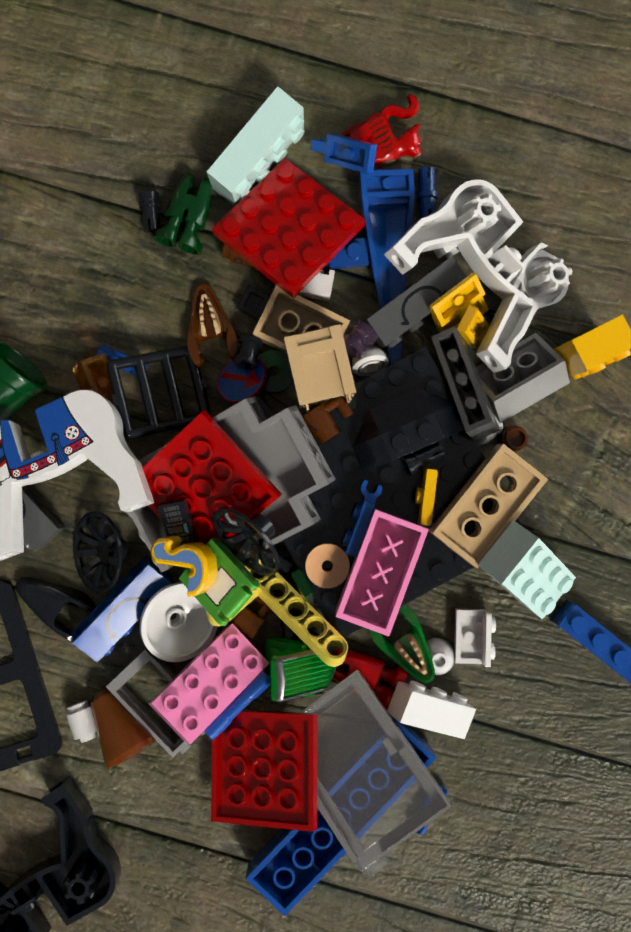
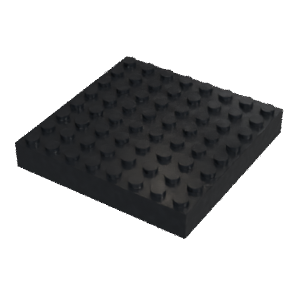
[283,346,523,637]

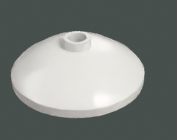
[140,582,218,662]

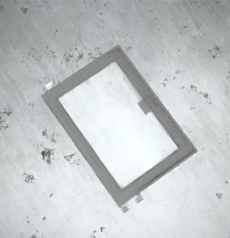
[300,670,452,880]

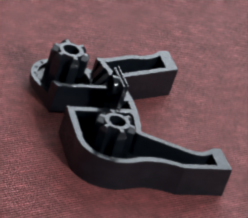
[0,775,121,932]

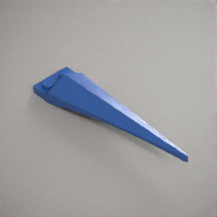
[358,169,415,365]

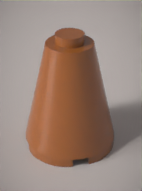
[91,689,157,770]

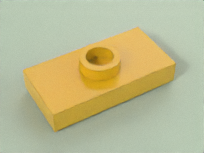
[457,305,489,350]
[415,469,438,526]

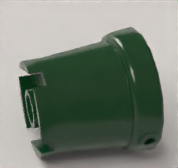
[0,341,48,420]

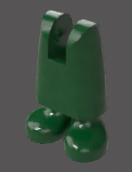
[153,172,212,255]

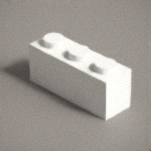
[387,681,476,739]

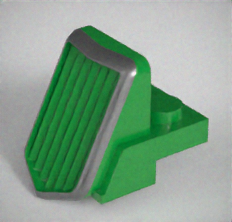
[265,636,337,702]

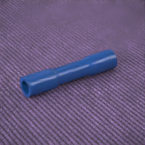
[204,670,271,740]

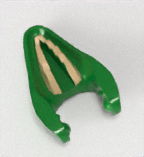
[369,604,435,684]

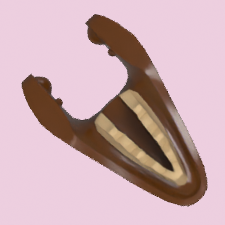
[187,284,237,368]

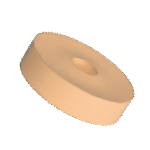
[305,543,350,588]

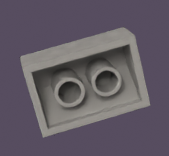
[476,333,570,423]

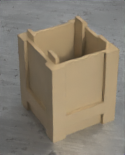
[284,324,356,413]

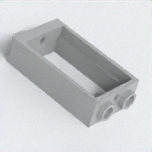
[106,648,205,758]

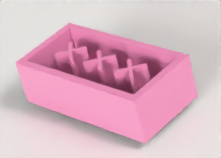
[335,509,429,636]
[148,624,269,745]

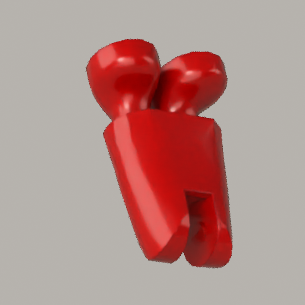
[332,649,408,710]

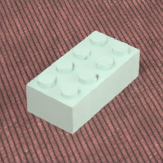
[207,86,304,207]
[478,520,576,619]

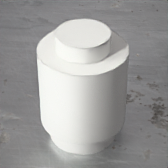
[66,700,97,743]

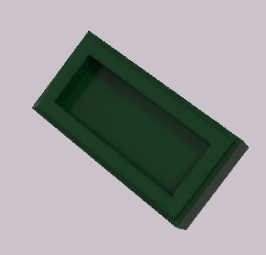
[291,569,315,607]

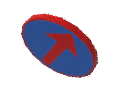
[217,358,267,404]

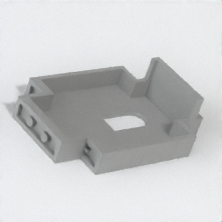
[127,397,336,573]

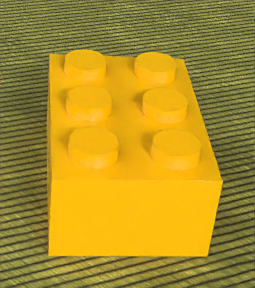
[554,314,631,380]

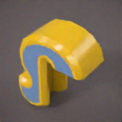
[150,536,218,597]

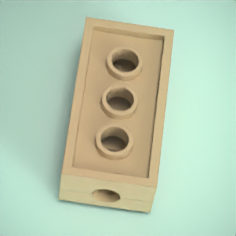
[429,444,548,569]

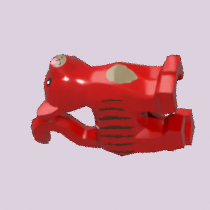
[342,94,421,169]

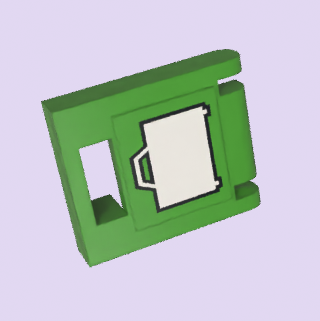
[179,538,260,626]

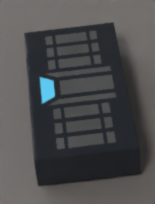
[158,498,199,546]

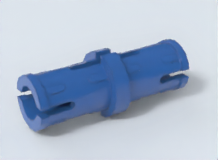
[417,167,438,219]

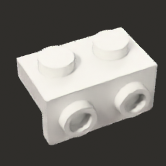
[454,608,496,667]

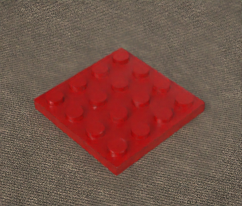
[212,158,365,299]
[142,410,282,545]
[211,710,317,832]

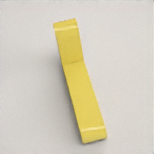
[206,559,348,667]

